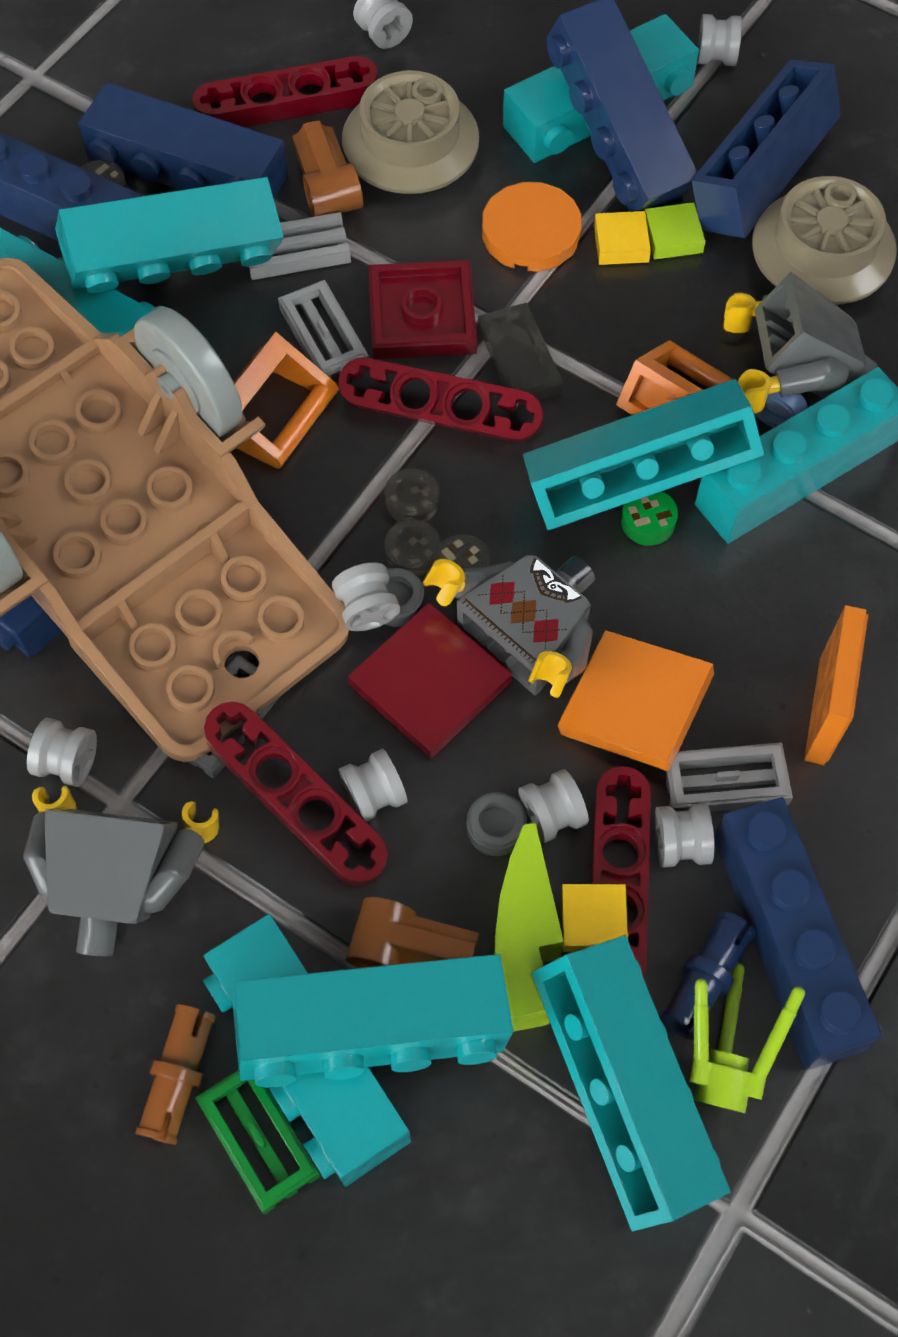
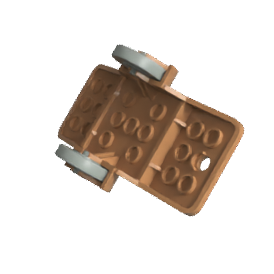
[0,258,350,762]

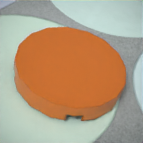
[482,182,581,272]

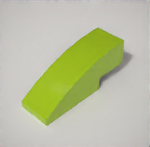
[494,823,564,1032]

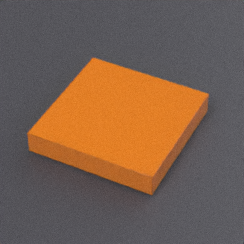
[804,605,868,765]
[558,630,714,772]

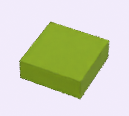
[645,202,705,260]

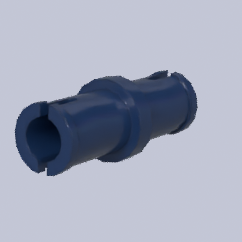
[660,912,756,1040]

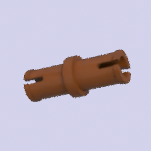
[135,1004,216,1145]

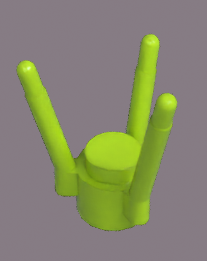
[689,963,805,1113]

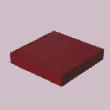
[368,260,477,359]
[348,603,512,759]

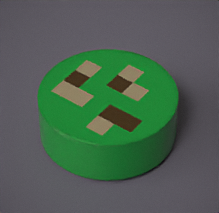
[621,491,678,546]

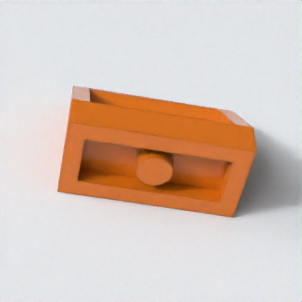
[233,332,339,469]
[616,340,738,415]

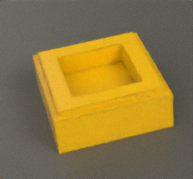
[594,211,651,265]
[561,884,628,952]

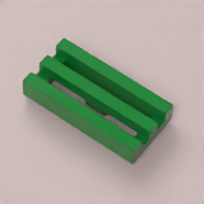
[195,1070,321,1215]

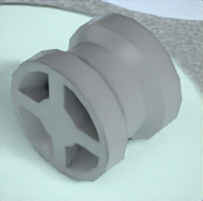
[353,0,413,49]
[697,14,742,66]
[332,562,401,631]
[27,718,97,787]
[338,749,408,822]
[518,769,589,843]
[654,803,714,867]

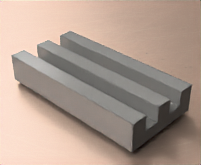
[249,212,351,280]
[278,280,368,378]
[664,742,793,812]

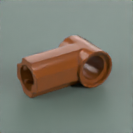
[292,120,363,217]
[345,897,479,968]

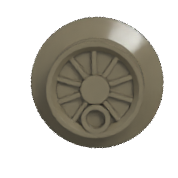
[342,70,479,194]
[752,176,897,305]

